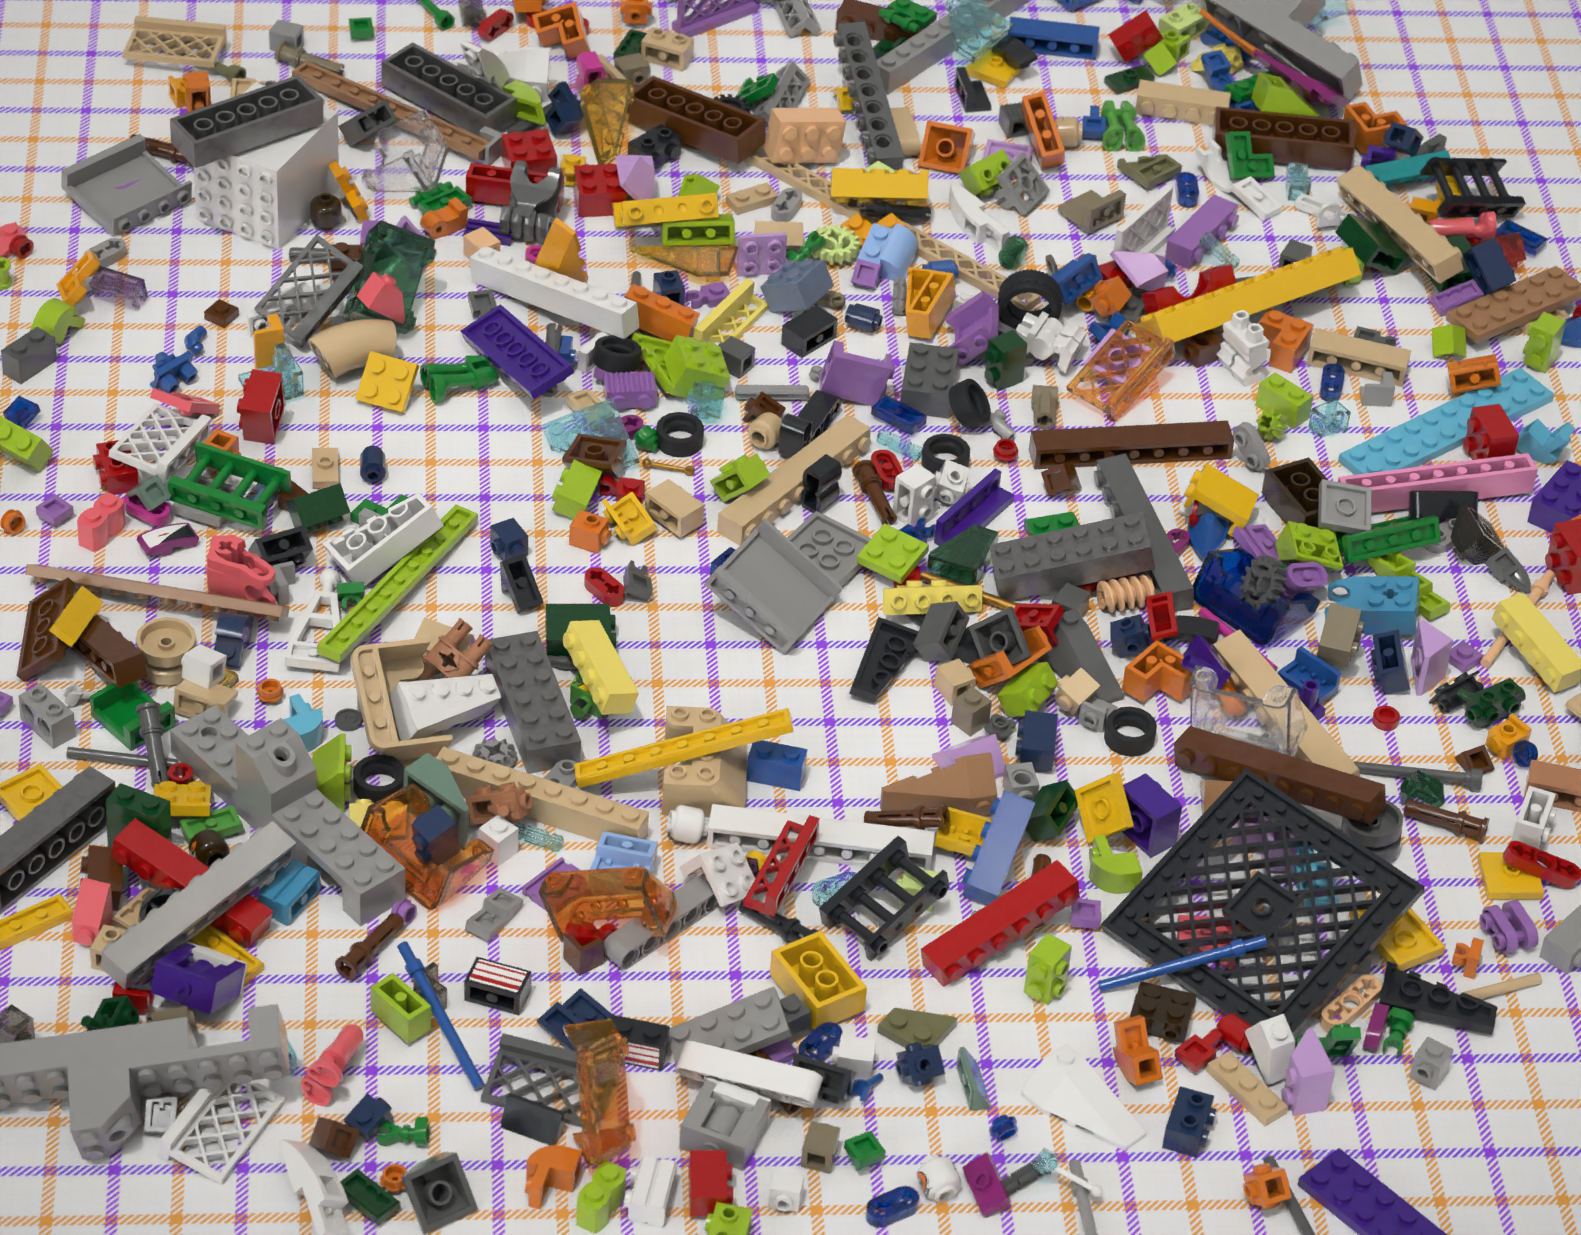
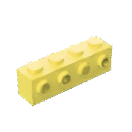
[1492,592,1581,693]
[563,620,639,715]

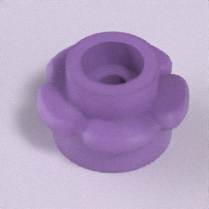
[391,898,417,926]

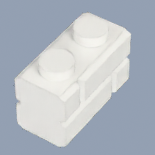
[624,1156,677,1227]

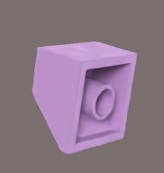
[1281,1028,1335,1116]

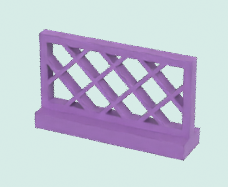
[672,0,758,37]

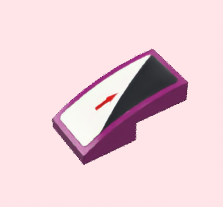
[136,523,199,555]

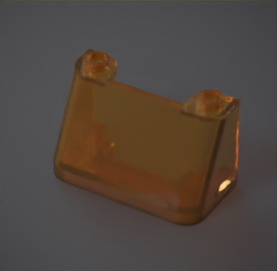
[361,783,494,910]
[538,866,678,942]

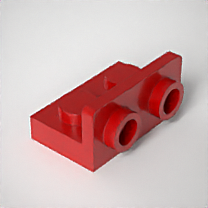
[1014,603,1064,646]

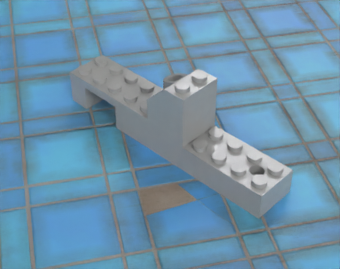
[1202,0,1363,100]
[170,706,406,927]
[0,1004,290,1160]

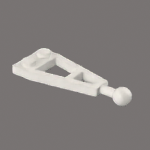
[284,568,340,672]

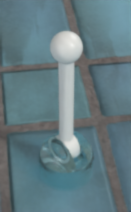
[1033,1148,1103,1197]

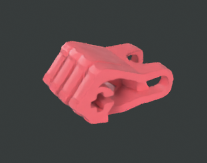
[206,535,276,618]

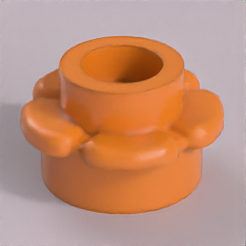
[0,509,26,534]
[257,679,284,704]
[380,1164,407,1192]

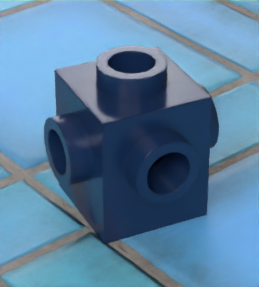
[1110,614,1152,658]
[895,1042,945,1087]

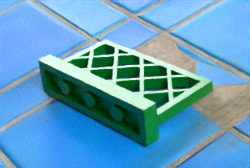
[1335,515,1441,563]

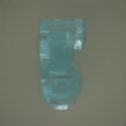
[1286,163,1312,201]

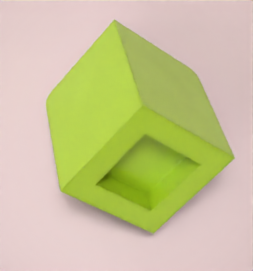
[1143,41,1177,76]
[678,174,720,196]
[1432,324,1467,357]

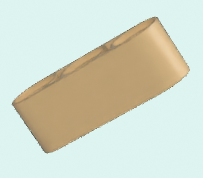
[890,107,921,156]

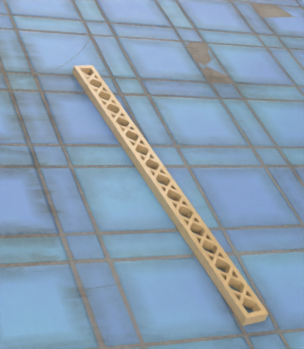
[744,145,1040,311]

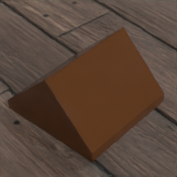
[562,433,627,479]

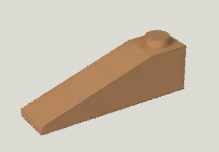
[880,752,997,816]

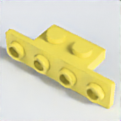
[883,579,982,615]

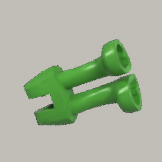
[1101,100,1146,152]

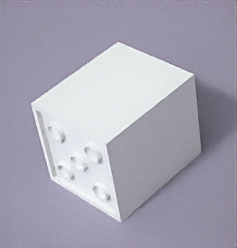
[194,82,339,250]

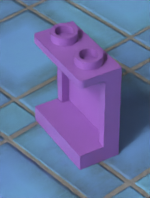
[946,291,999,367]
[819,340,895,407]

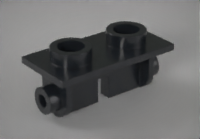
[1429,670,1484,712]

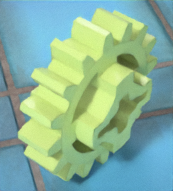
[811,224,860,265]

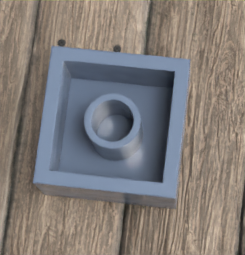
[760,259,834,312]

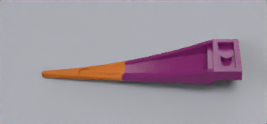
[1199,8,1351,109]

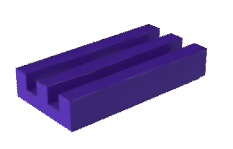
[463,218,513,246]

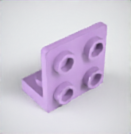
[732,232,787,277]

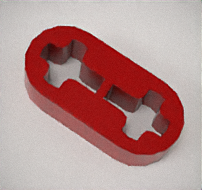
[478,8,514,42]
[584,567,625,607]

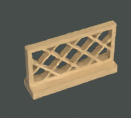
[123,16,227,68]

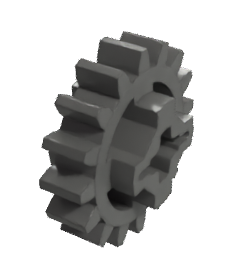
[1239,555,1287,613]

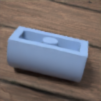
[857,223,919,281]
[588,831,658,892]

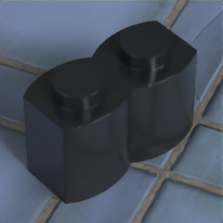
[801,454,842,513]

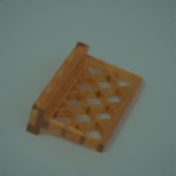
[1066,319,1175,423]

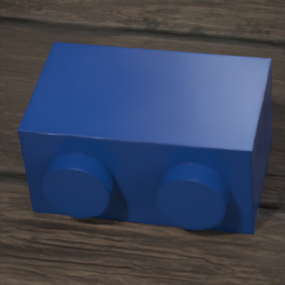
[746,740,808,791]

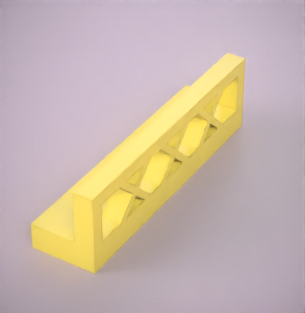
[694,278,769,343]

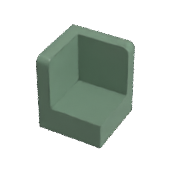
[126,475,172,512]

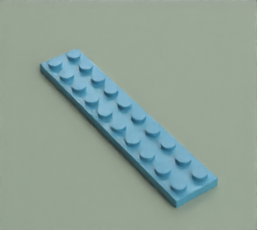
[1338,367,1554,475]

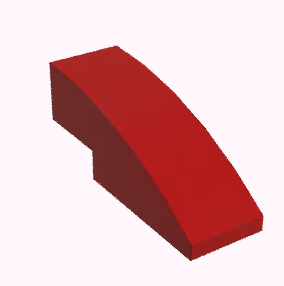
[1146,591,1179,641]

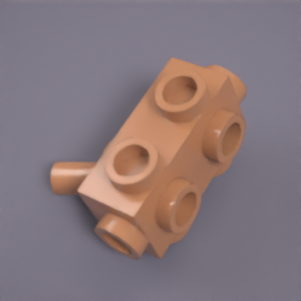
[465,782,533,825]

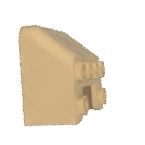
[350,637,453,760]
[662,706,747,817]

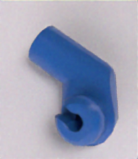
[184,325,207,355]

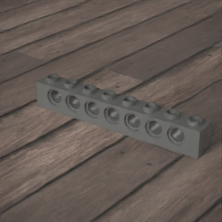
[833,22,904,170]

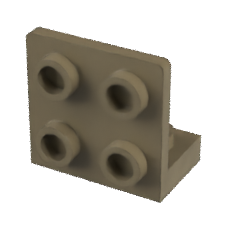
[1058,189,1126,233]

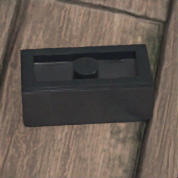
[501,1093,564,1145]

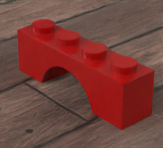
[1141,264,1237,315]

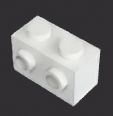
[893,463,936,528]
[1512,786,1557,849]

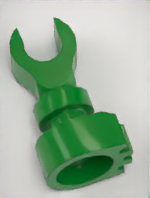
[786,231,826,262]
[1382,1007,1415,1059]
[376,1117,430,1146]

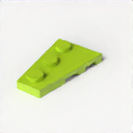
[631,333,691,398]

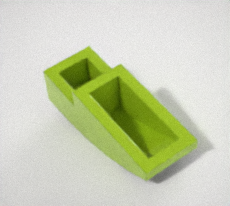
[502,80,546,125]

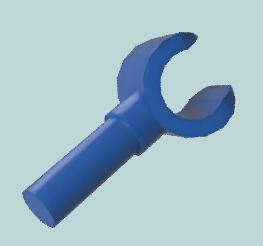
[850,1073,883,1102]

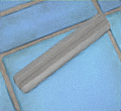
[735,385,809,400]

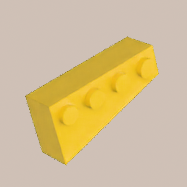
[830,168,929,206]

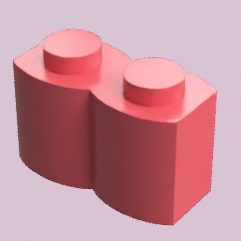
[77,493,126,552]

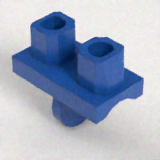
[150,351,198,394]

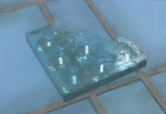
[945,0,1013,64]
[541,398,640,470]

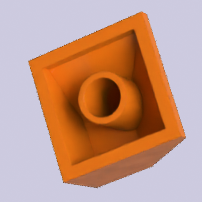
[918,120,975,174]

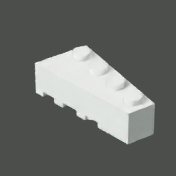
[322,493,444,586]
[389,674,501,741]

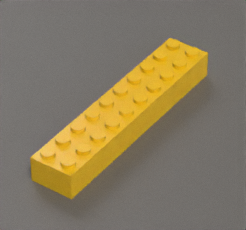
[1132,246,1362,350]

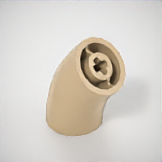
[308,319,397,379]

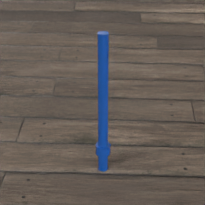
[1098,935,1268,992]
[397,941,485,1091]

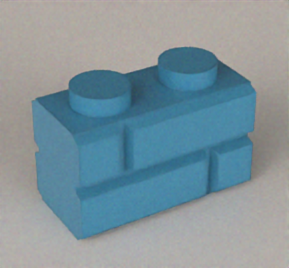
[258,859,321,926]

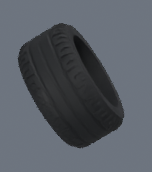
[997,269,1062,330]

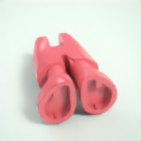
[1427,211,1497,240]
[301,1024,364,1106]

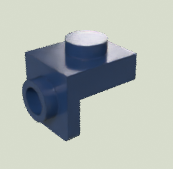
[343,1093,394,1141]

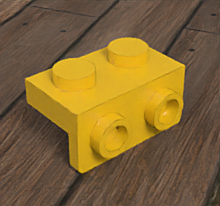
[602,492,658,546]
[933,807,992,857]

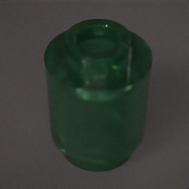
[998,235,1029,269]

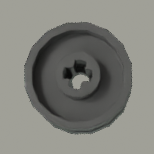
[1341,800,1403,863]

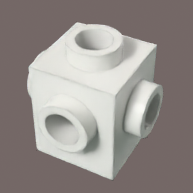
[934,459,970,505]

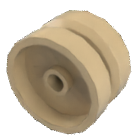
[136,617,197,686]

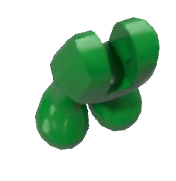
[420,356,499,404]

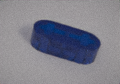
[1175,172,1199,208]
[1319,364,1345,402]
[798,1022,843,1062]
[865,1186,919,1228]

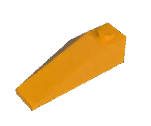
[534,217,589,283]

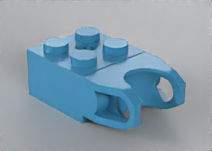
[1324,576,1420,635]

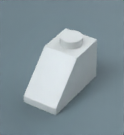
[1244,1014,1295,1085]

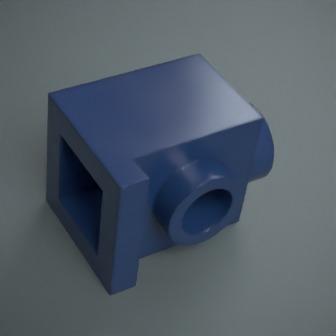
[1383,122,1424,157]

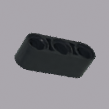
[1408,491,1479,518]

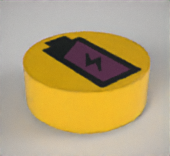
[745,851,767,878]

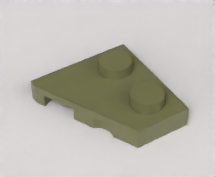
[1117,154,1182,189]
[877,1007,958,1048]

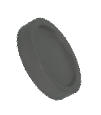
[335,708,362,731]

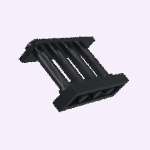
[1420,157,1526,218]
[819,836,950,961]

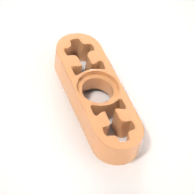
[1320,975,1382,1033]

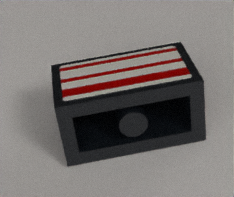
[464,957,532,1015]
[604,1015,670,1071]

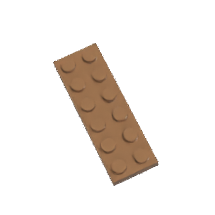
[1446,266,1581,344]

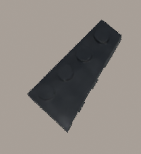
[849,617,919,703]
[1379,961,1498,1035]

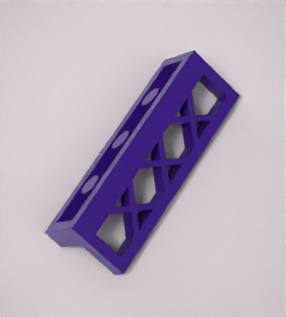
[934,468,1014,554]

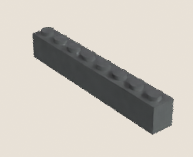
[1094,453,1194,611]

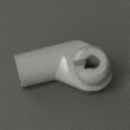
[989,409,1016,440]

